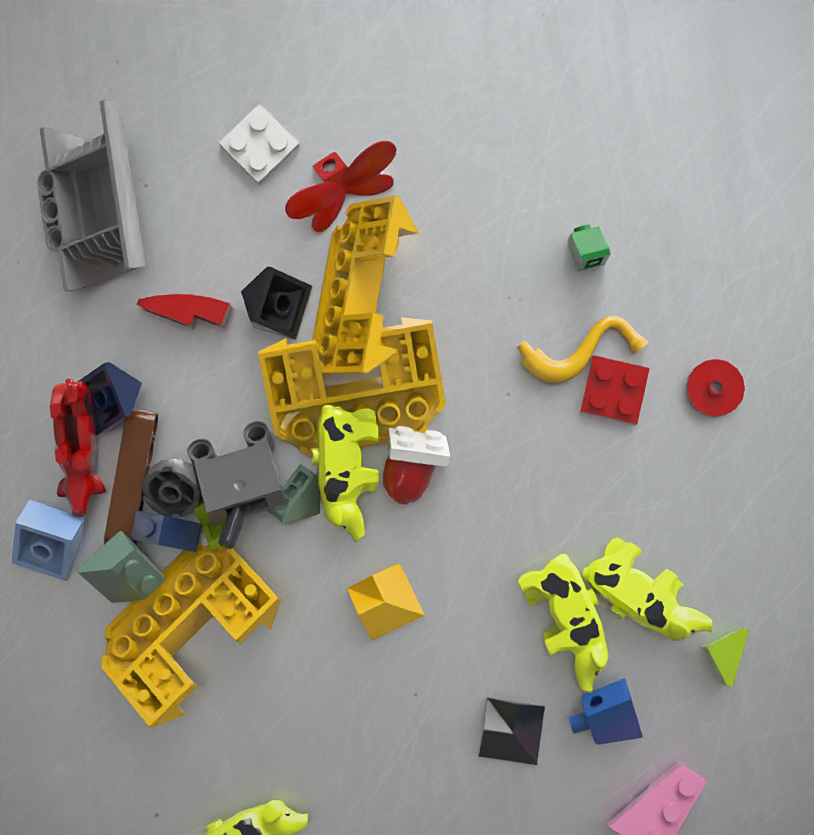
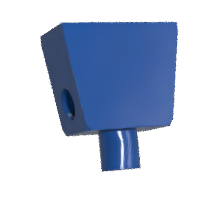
[569,678,643,745]

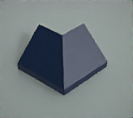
[77,362,142,436]

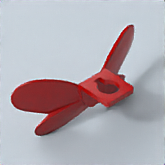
[285,140,397,232]

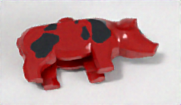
[50,378,106,517]

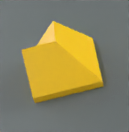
[347,563,425,641]

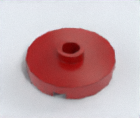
[686,359,745,417]

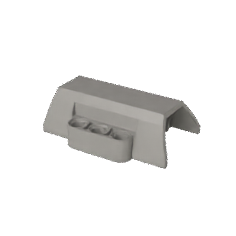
[37,100,146,292]

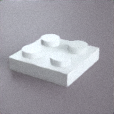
[219,104,300,185]
[387,426,450,467]

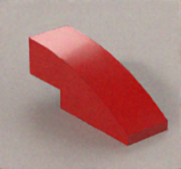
[136,294,233,329]

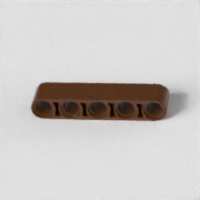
[104,408,159,545]

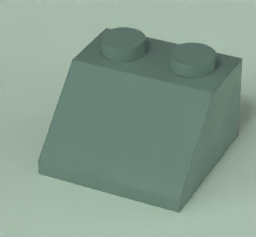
[76,530,167,603]

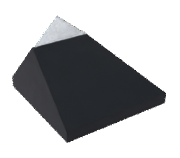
[241,266,312,340]
[479,697,545,765]

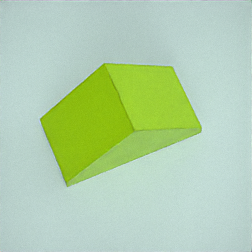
[703,628,749,687]

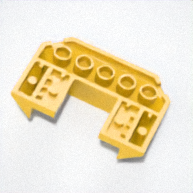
[312,195,420,374]
[258,317,446,457]
[101,544,280,728]

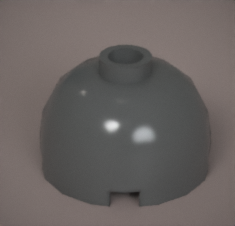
[142,458,201,517]

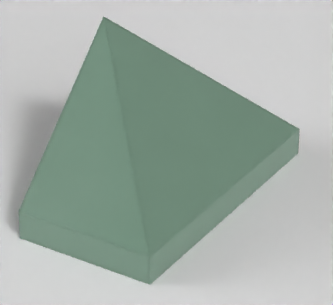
[266,464,320,524]

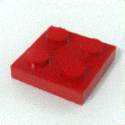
[580,355,650,425]

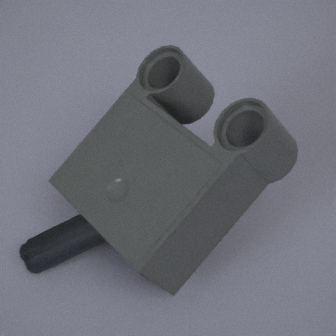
[187,421,287,550]

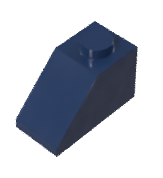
[131,510,202,552]

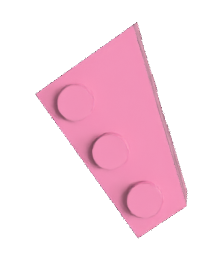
[606,762,707,835]

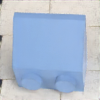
[12,500,84,581]

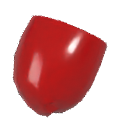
[383,455,436,505]

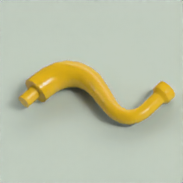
[517,316,648,384]

